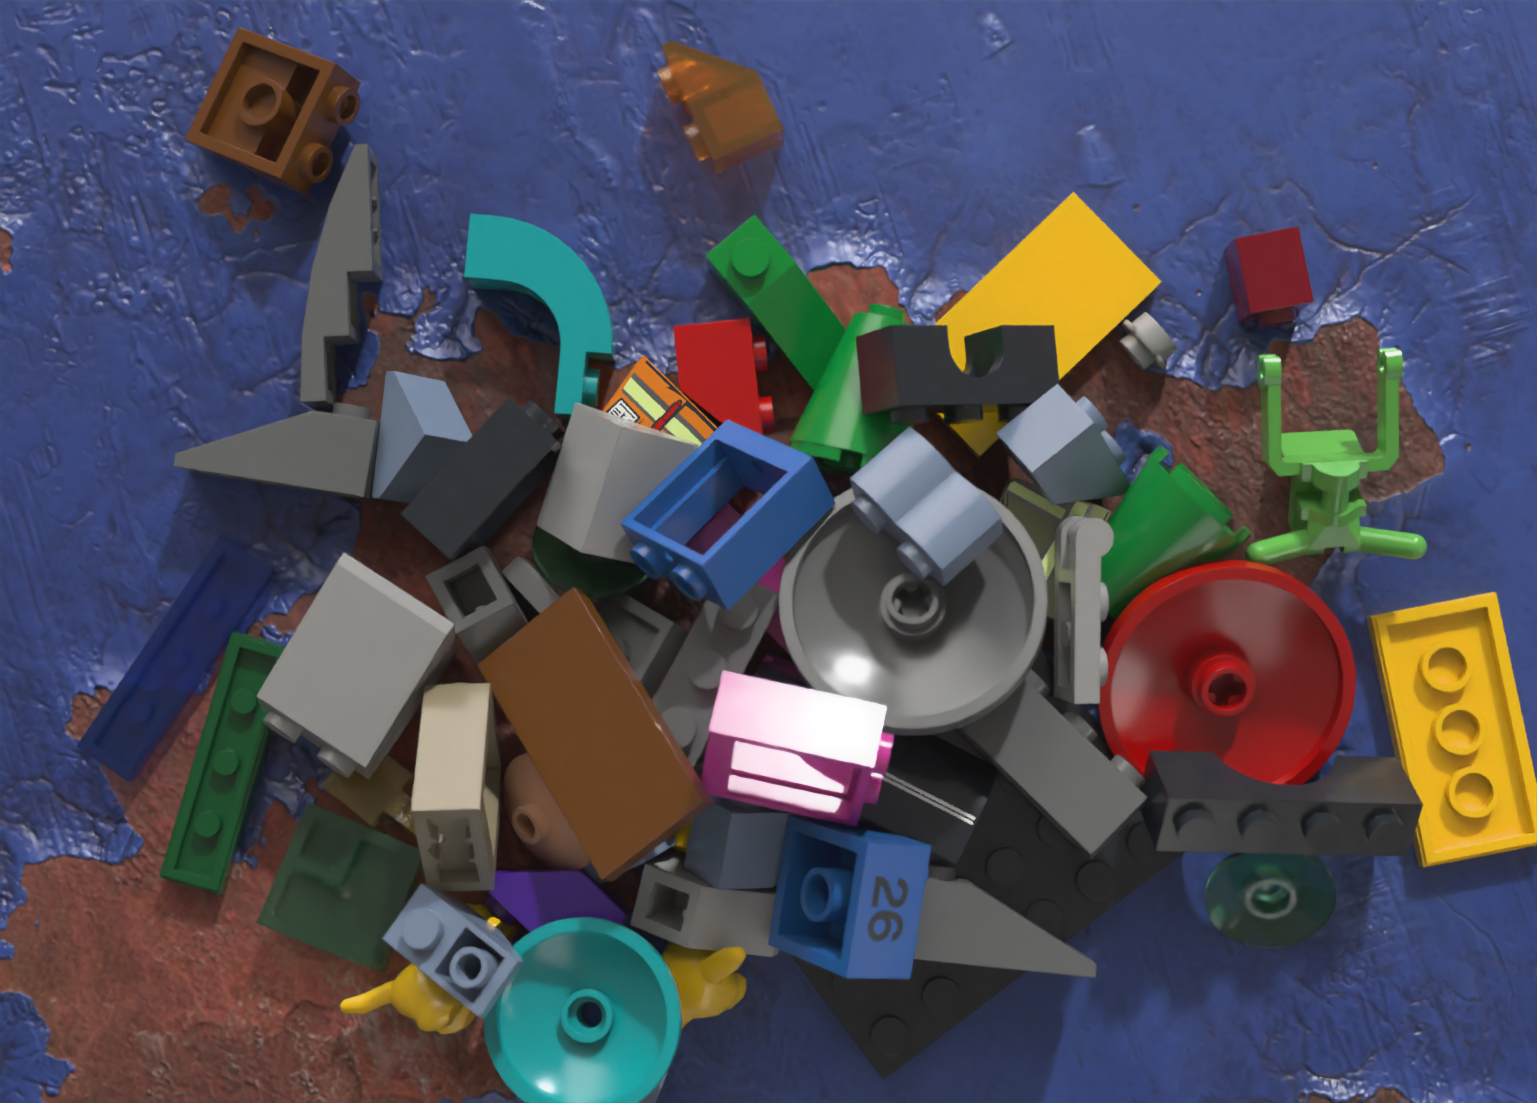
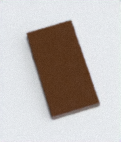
[477,587,714,881]

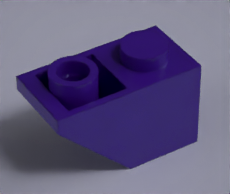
[483,867,631,932]

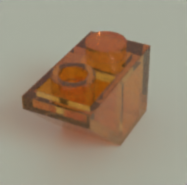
[656,41,784,174]

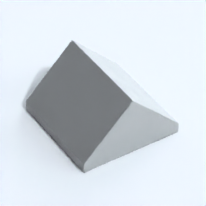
[536,403,698,563]

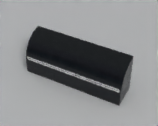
[754,651,998,864]

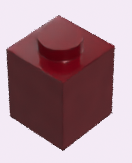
[1223,226,1314,329]

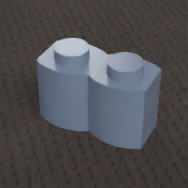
[850,427,1003,586]

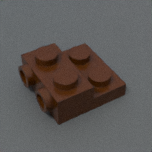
[184,27,361,196]

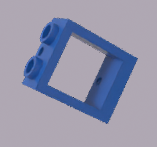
[620,419,836,611]

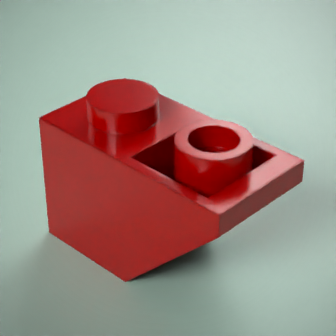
[673,318,775,435]

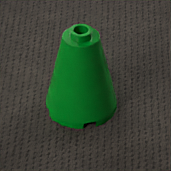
[788,304,914,475]
[1101,445,1253,620]

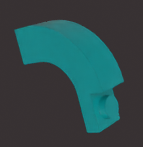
[464,214,616,421]

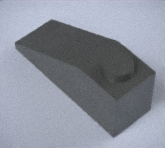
[173,403,380,502]
[913,863,1097,978]

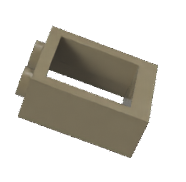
[411,682,504,891]

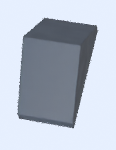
[372,371,472,504]

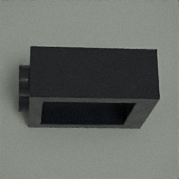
[401,397,565,561]

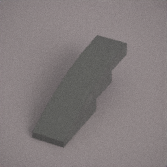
[300,144,383,409]

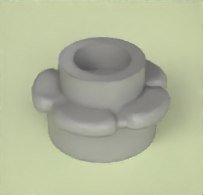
[1119,312,1178,370]

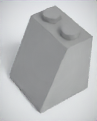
[256,553,457,779]

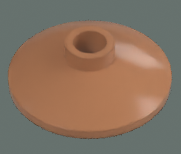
[503,752,591,870]

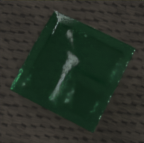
[256,802,423,972]

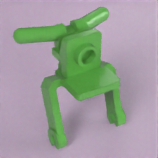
[1245,348,1427,565]

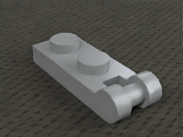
[1053,516,1114,704]

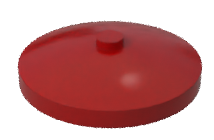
[1095,560,1356,785]

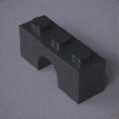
[856,325,1060,426]

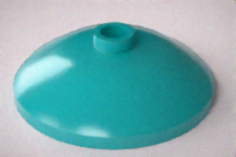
[483,917,682,1103]

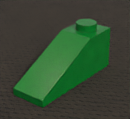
[705,214,846,393]

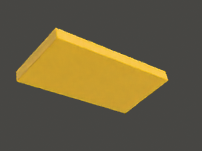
[934,192,1161,458]
[1366,592,1537,867]

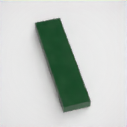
[159,631,286,895]

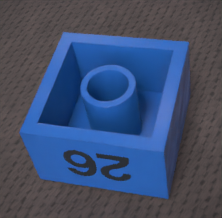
[768,815,931,979]

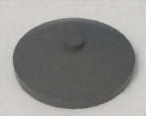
[779,487,1048,736]

